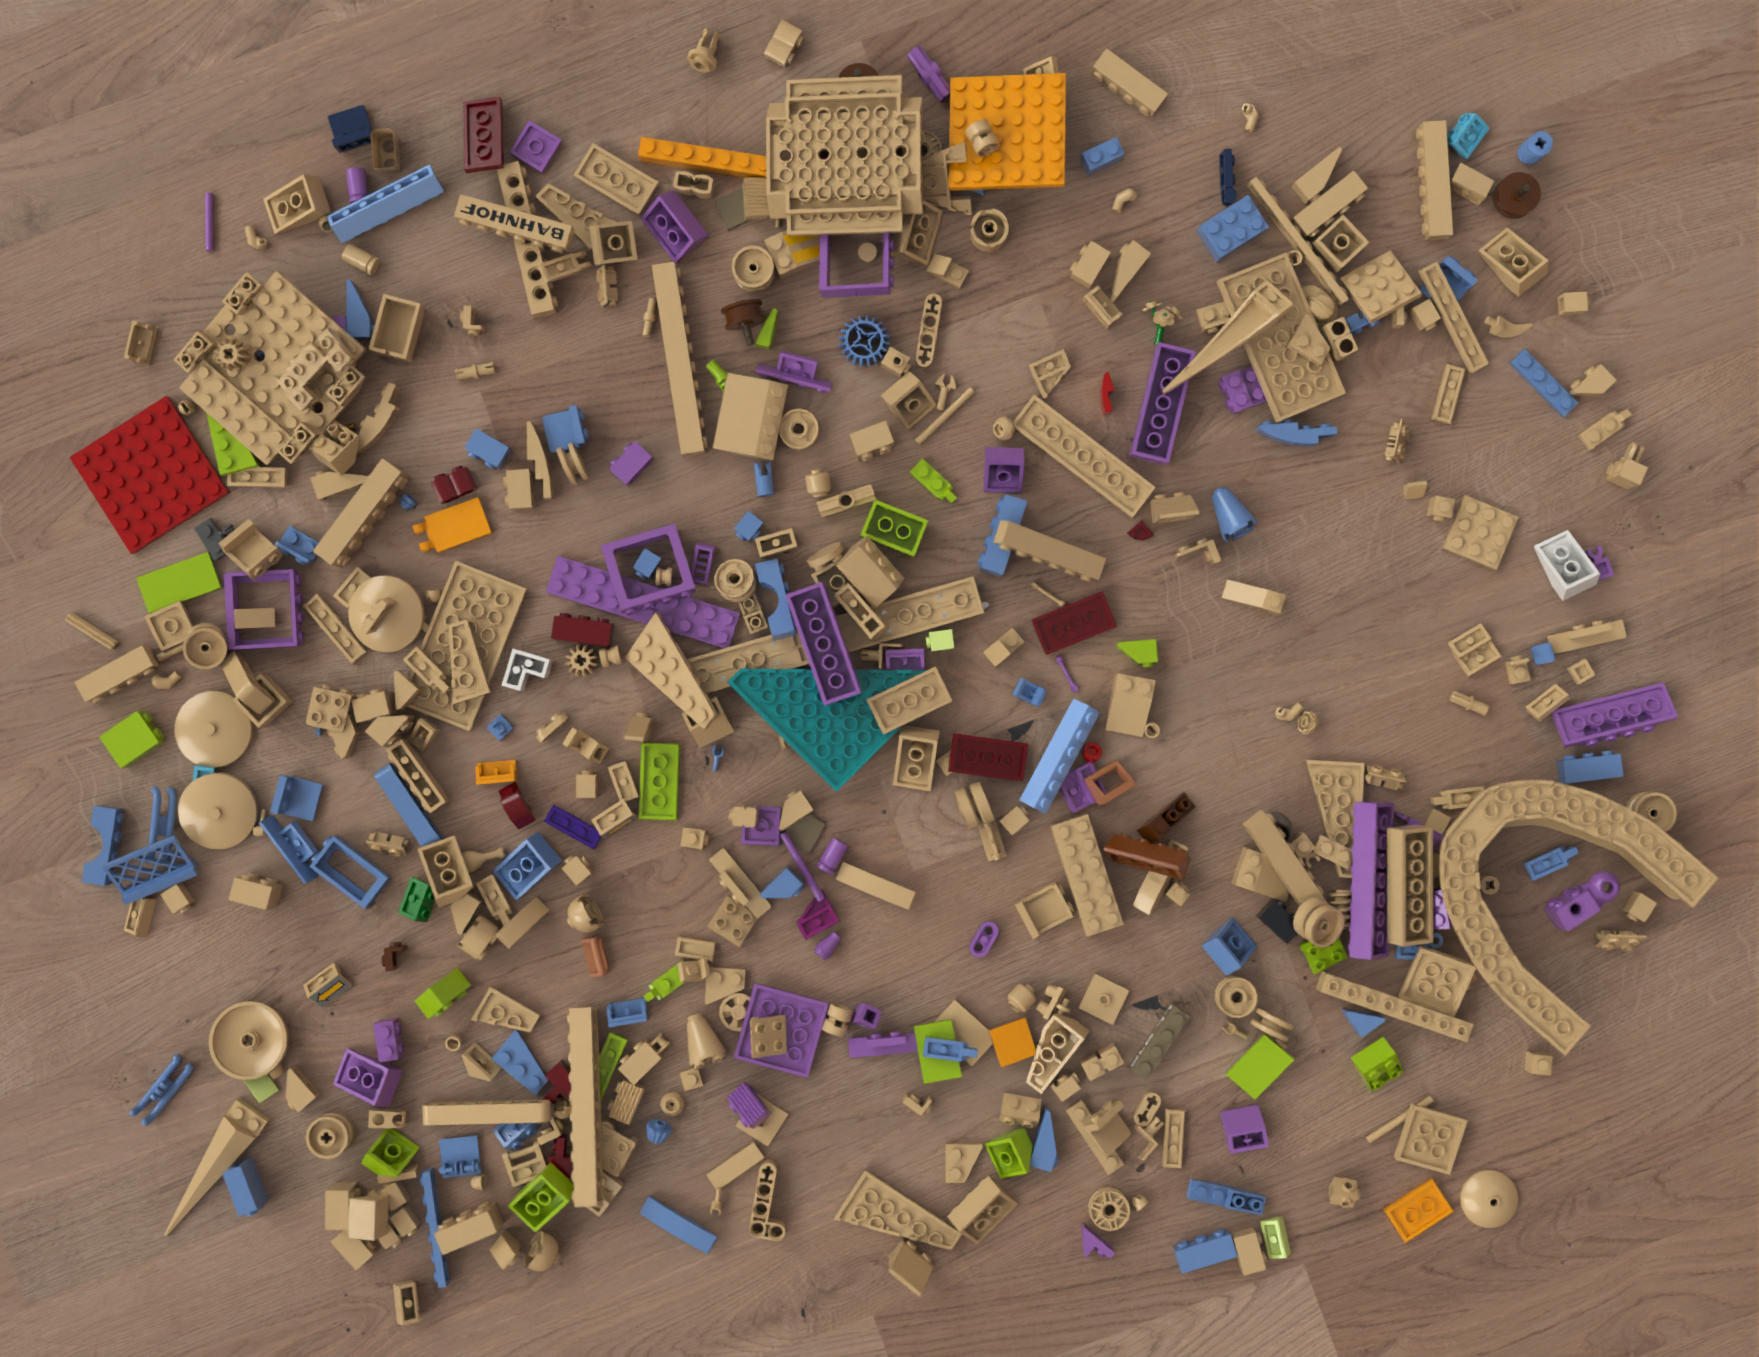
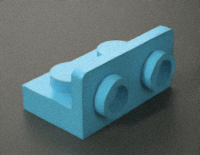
[1447,113,1490,159]

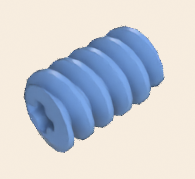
[1517,131,1553,165]

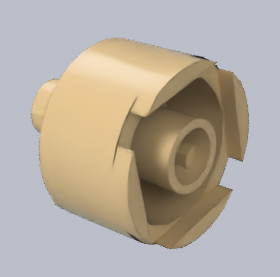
[970,209,1009,253]
[457,914,499,960]

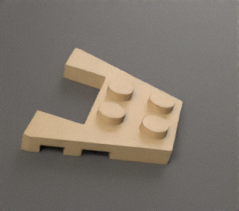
[921,142,973,215]

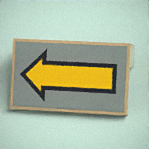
[591,799,638,839]
[303,962,352,1008]

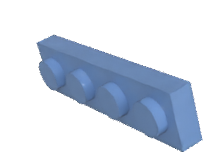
[1509,349,1578,417]

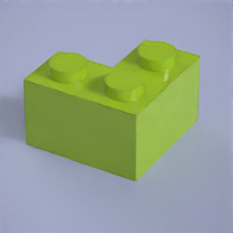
[414,968,471,1019]

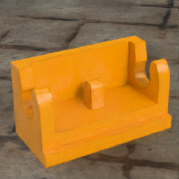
[475,760,518,785]

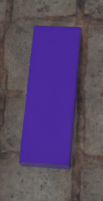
[544,805,602,849]

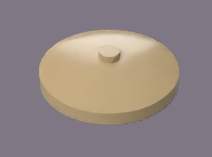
[175,691,253,768]
[178,772,258,849]
[209,1001,289,1080]

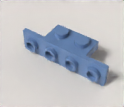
[259,815,318,884]

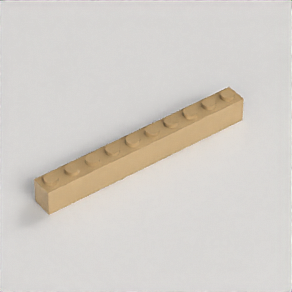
[652,262,708,457]
[567,1007,603,1207]

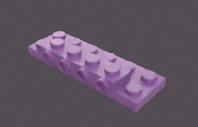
[1551,682,1678,748]

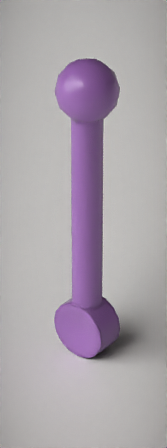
[1056,656,1078,692]

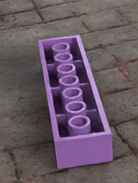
[1348,801,1394,960]

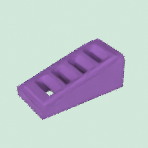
[690,542,716,585]

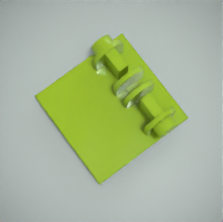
[1299,938,1348,975]

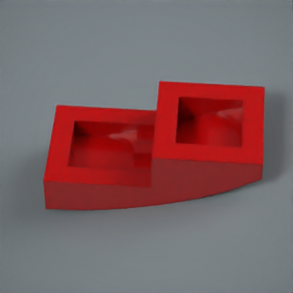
[1100,372,1114,415]

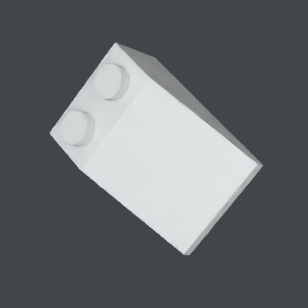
[1534,530,1600,601]

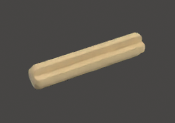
[65,612,118,650]

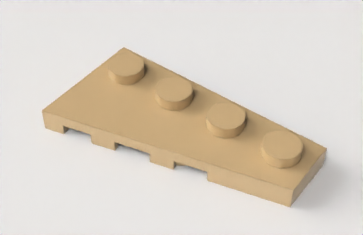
[448,619,491,704]

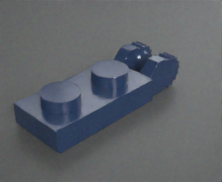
[1219,149,1237,206]

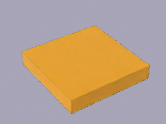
[989,1017,1036,1067]

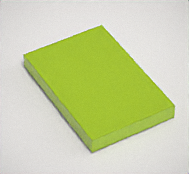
[914,1019,962,1084]
[1226,1033,1294,1100]

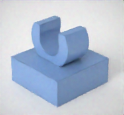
[486,714,514,741]

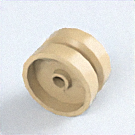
[732,245,775,293]
[183,622,228,669]
[954,782,995,830]
[1626,791,1677,832]
[1293,897,1344,948]
[306,1111,355,1159]

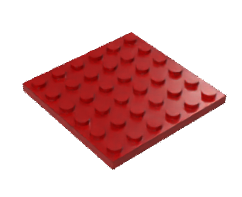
[69,396,230,554]

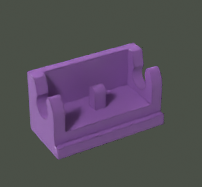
[885,649,925,670]

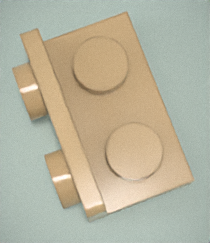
[1196,301,1231,334]

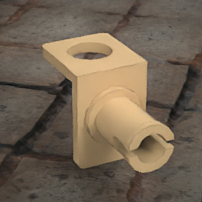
[861,643,904,670]
[1134,1116,1164,1161]

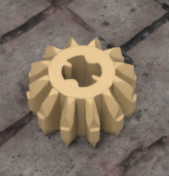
[214,337,249,371]
[565,644,598,677]

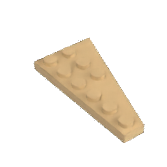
[625,612,718,729]
[1306,760,1365,878]
[834,1169,962,1250]

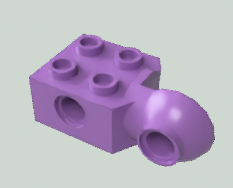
[1543,871,1620,931]

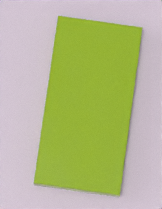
[136,552,223,614]
[638,742,680,820]

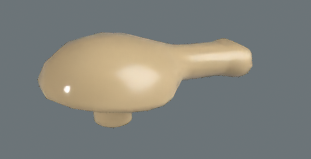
[461,847,506,873]

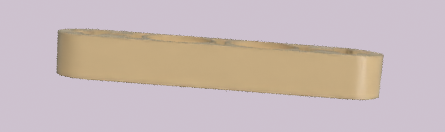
[916,294,942,368]

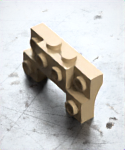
[277,328,355,411]

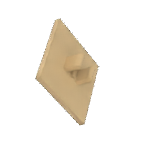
[736,1093,788,1146]

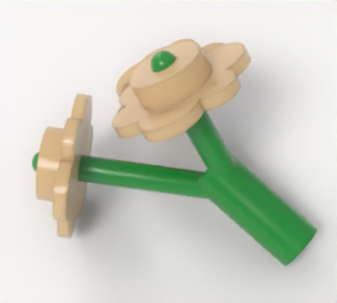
[1142,301,1183,345]

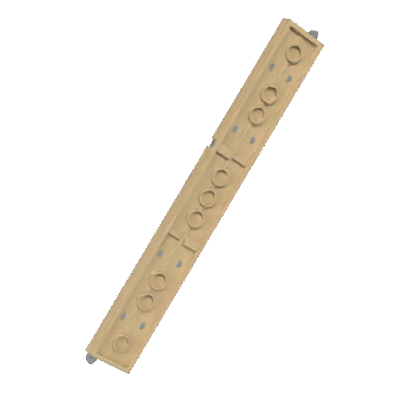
[687,576,989,694]

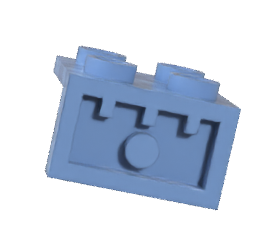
[270,774,323,821]

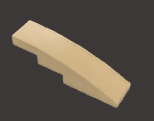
[527,421,554,500]
[836,862,917,910]

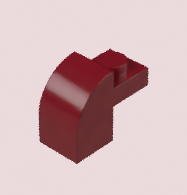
[499,782,535,830]
[542,1059,571,1105]
[548,1134,573,1178]

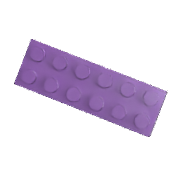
[1129,342,1196,466]
[785,582,863,706]

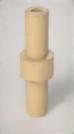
[642,298,657,337]

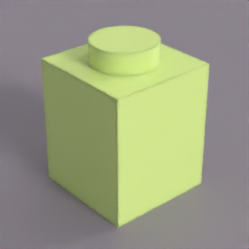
[925,629,954,652]

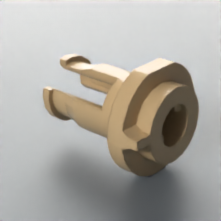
[687,28,721,73]

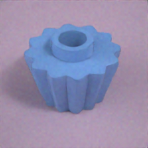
[646,1119,673,1144]

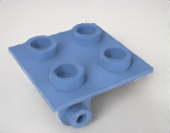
[439,1135,481,1178]

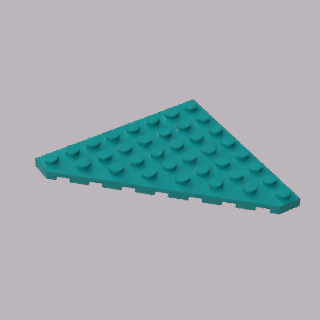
[727,668,945,792]

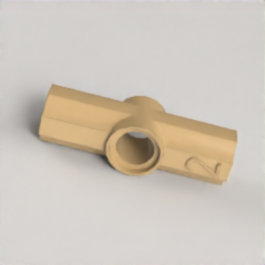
[816,484,876,518]

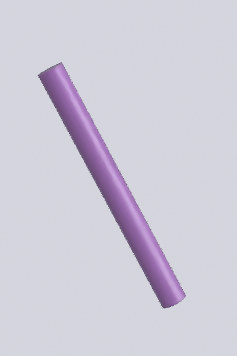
[780,832,825,902]

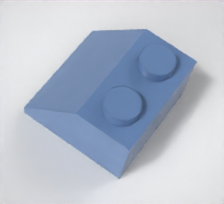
[759,865,804,898]
[1202,917,1258,976]

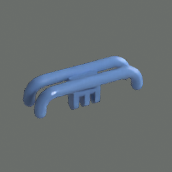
[144,786,177,863]
[129,1054,194,1126]

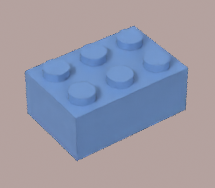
[1197,195,1269,263]

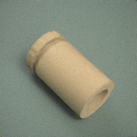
[342,243,380,276]

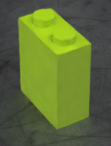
[99,711,165,769]

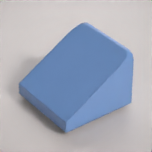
[1531,642,1556,665]

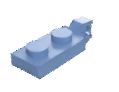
[1523,846,1579,881]
[923,1036,978,1062]

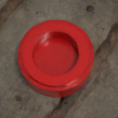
[1082,742,1102,763]

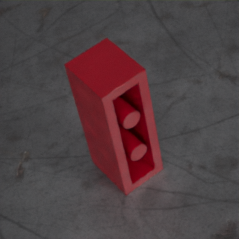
[551,613,614,647]

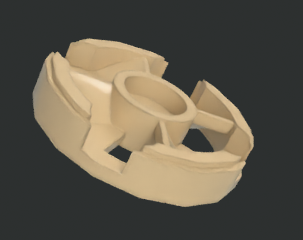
[719,992,750,1031]

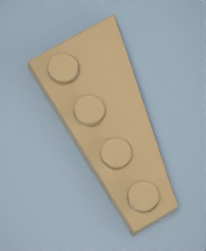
[535,183,616,250]

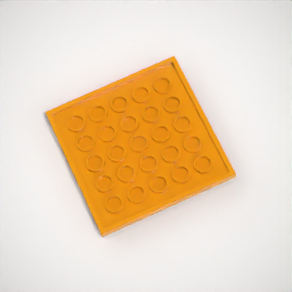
[948,73,1066,191]

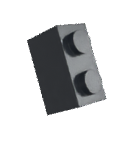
[1256,899,1297,944]

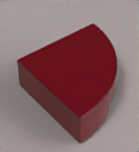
[1127,521,1154,540]

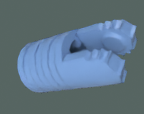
[754,461,775,497]

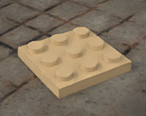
[1340,250,1421,324]
[1442,495,1518,570]
[1398,945,1476,1017]
[1394,1103,1468,1175]

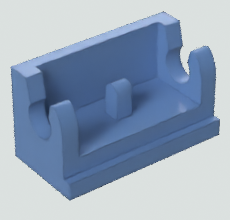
[606,998,649,1027]

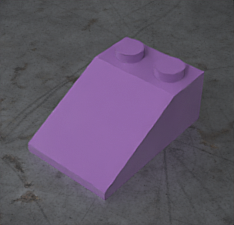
[333,1048,403,1107]

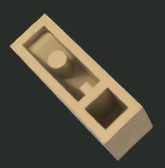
[1291,147,1342,204]
[1110,240,1151,303]
[310,470,368,502]
[1221,580,1286,615]
[834,583,889,641]
[624,712,653,742]

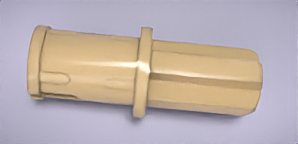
[1450,691,1489,716]

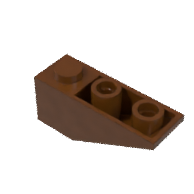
[1137,792,1195,844]

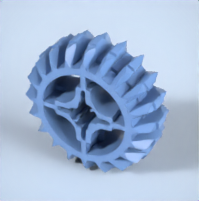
[839,315,890,367]

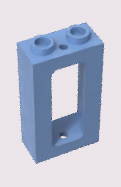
[309,835,392,909]

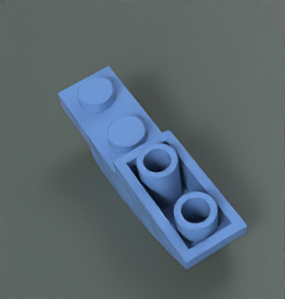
[1256,419,1338,446]
[1186,1178,1266,1216]

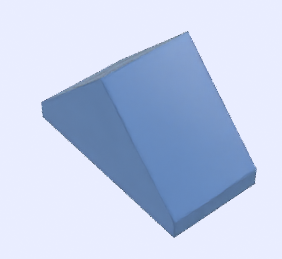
[1342,1009,1385,1037]

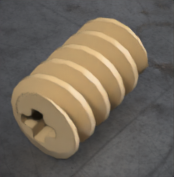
[1329,889,1352,929]

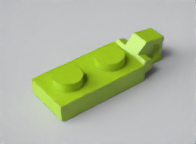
[909,458,957,504]
[643,959,685,1002]

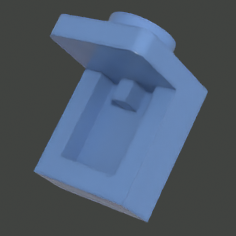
[1012,678,1047,707]

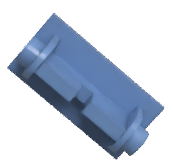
[1345,311,1380,336]

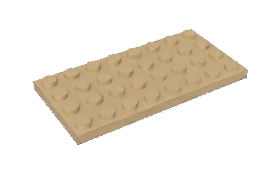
[1216,252,1346,423]
[407,561,528,731]

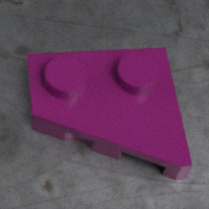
[796,889,840,940]

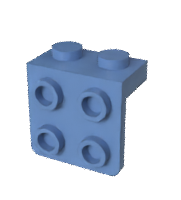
[1419,256,1478,303]
[542,405,589,453]

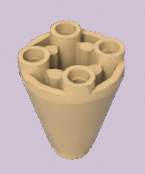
[687,1013,727,1070]

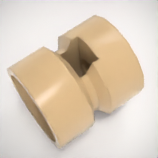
[965,119,1000,157]
[822,1003,854,1037]

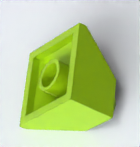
[361,1128,420,1178]
[985,1128,1033,1179]

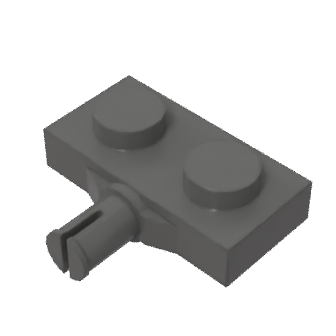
[194,518,235,561]

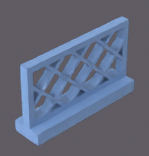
[102,835,198,905]

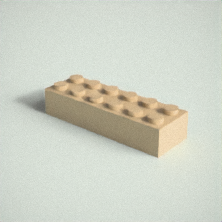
[313,458,410,568]
[1049,813,1124,937]
[1387,824,1433,947]

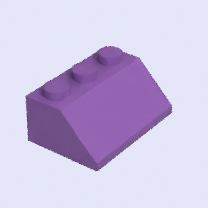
[641,190,708,264]

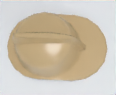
[1302,285,1338,326]

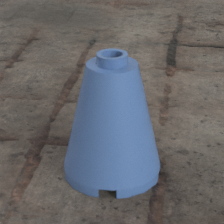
[1211,487,1259,542]

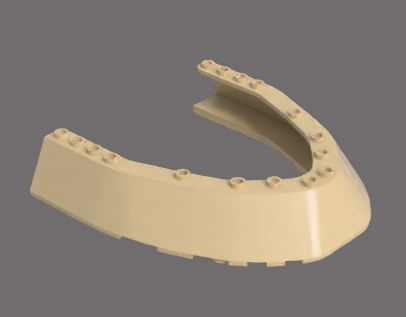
[1439,780,1718,1056]

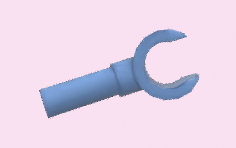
[712,743,724,772]

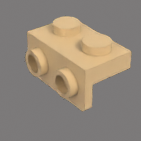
[999,1093,1042,1129]

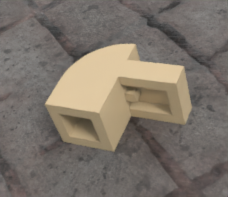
[563,727,610,764]

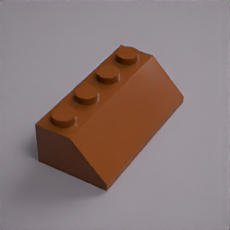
[1103,833,1191,880]

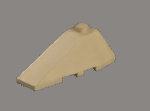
[1026,1013,1089,1094]

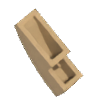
[495,897,550,949]

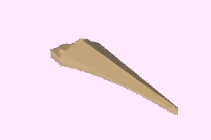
[1163,280,1294,395]
[164,1098,270,1237]

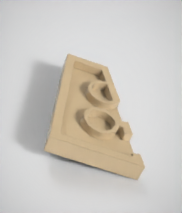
[471,986,541,1032]

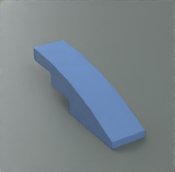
[640,1196,718,1254]

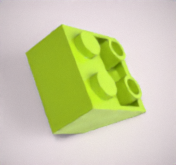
[1351,1037,1404,1092]

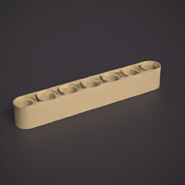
[422,1100,551,1125]

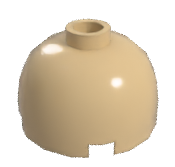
[567,893,603,933]
[524,1231,560,1272]

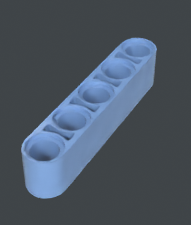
[374,763,443,847]

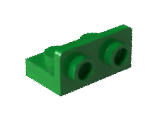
[398,877,435,922]

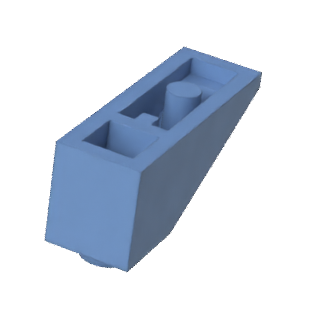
[346,280,375,340]
[1030,1106,1059,1172]

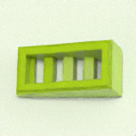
[755,308,779,350]

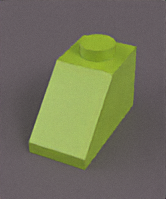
[1115,639,1158,667]

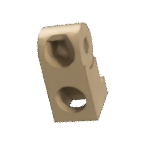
[368,1107,406,1129]

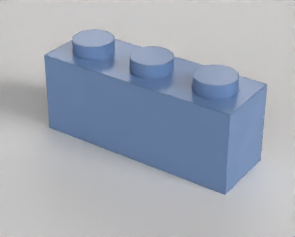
[1557,750,1624,784]
[1173,1229,1238,1274]

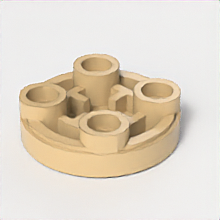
[807,542,844,571]

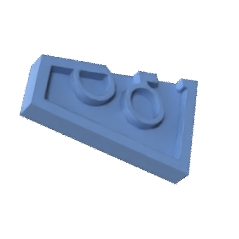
[491,1029,548,1096]

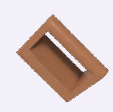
[1084,760,1136,805]
[581,934,610,977]

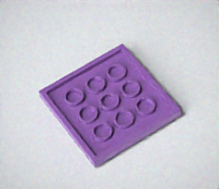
[733,983,829,1078]

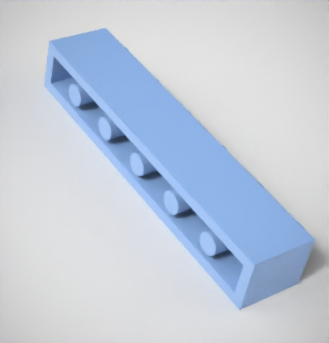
[327,164,444,243]
[1019,698,1100,814]

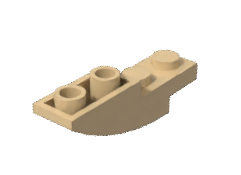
[357,382,400,454]
[1133,839,1189,916]

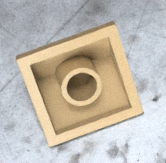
[348,1194,389,1241]

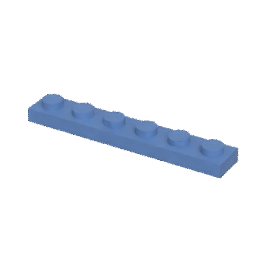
[420,1167,450,1288]

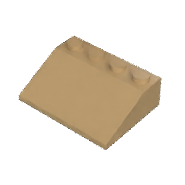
[712,373,788,461]

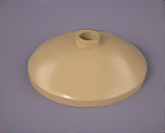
[1460,1170,1518,1228]

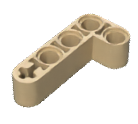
[220,650,275,714]
[749,1159,786,1241]

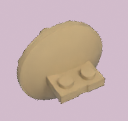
[348,575,424,652]

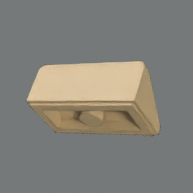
[124,896,156,936]

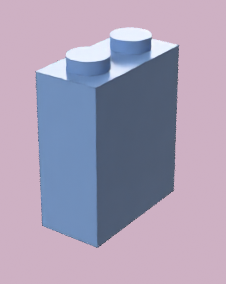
[222,1158,269,1217]

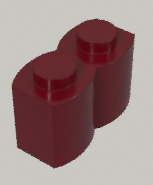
[431,466,478,505]

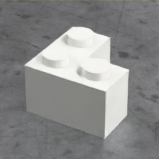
[502,649,553,691]

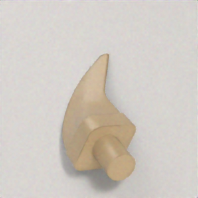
[1484,316,1533,338]

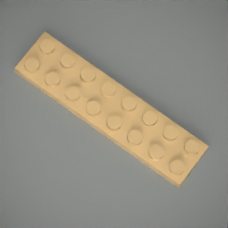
[1013,395,1156,518]

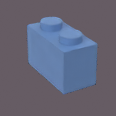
[1080,137,1125,176]
[464,429,512,470]

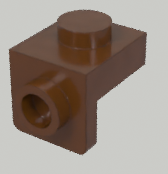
[382,942,407,972]

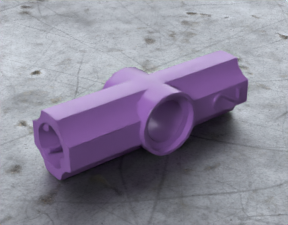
[907,45,950,103]

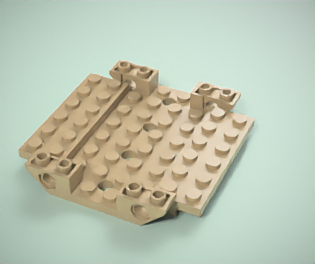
[766,75,923,236]
[174,271,367,465]

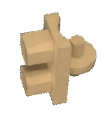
[1036,985,1071,1020]

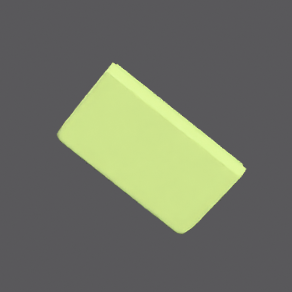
[244,1074,279,1103]
[1260,1216,1291,1259]

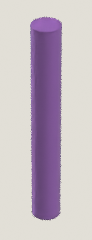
[205,193,213,252]

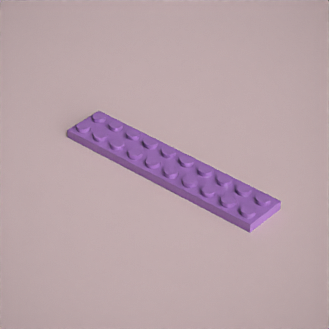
[546,556,740,648]

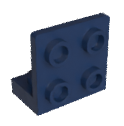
[328,105,373,153]

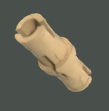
[455,362,496,381]

